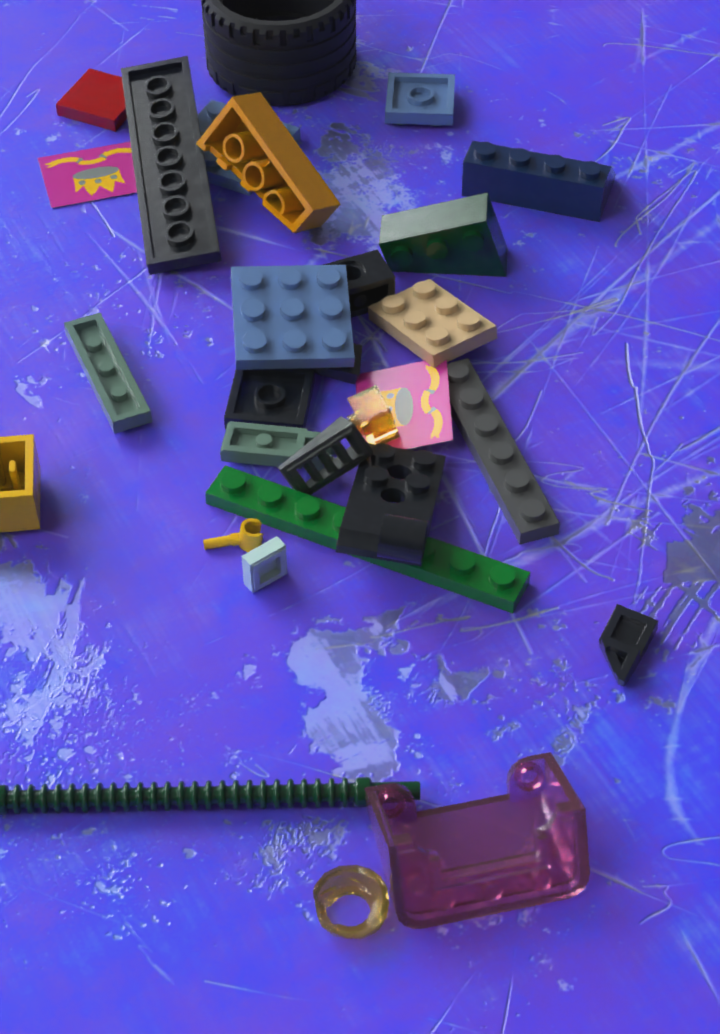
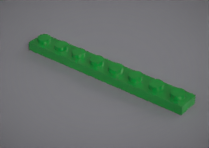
[205,465,530,613]

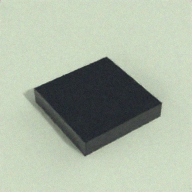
[224,368,315,429]

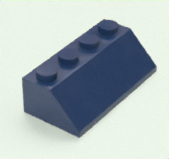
[462,141,616,222]

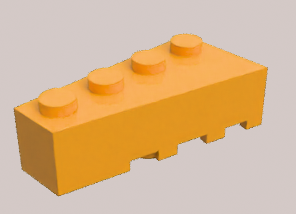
[196,92,340,233]

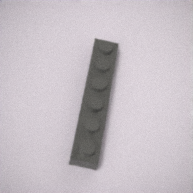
[447,358,560,544]

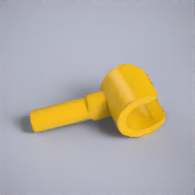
[203,518,263,552]

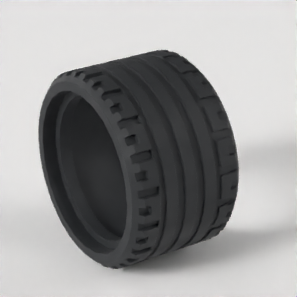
[201,0,357,106]

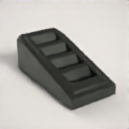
[277,416,373,495]

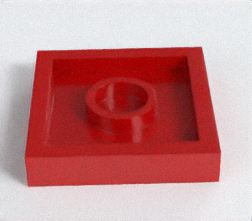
[56,68,127,132]

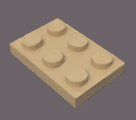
[368,279,497,368]

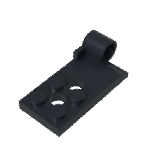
[336,443,446,567]

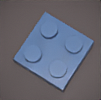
[385,72,455,127]

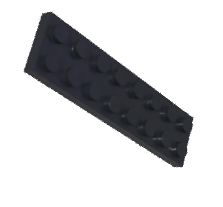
[121,56,222,275]

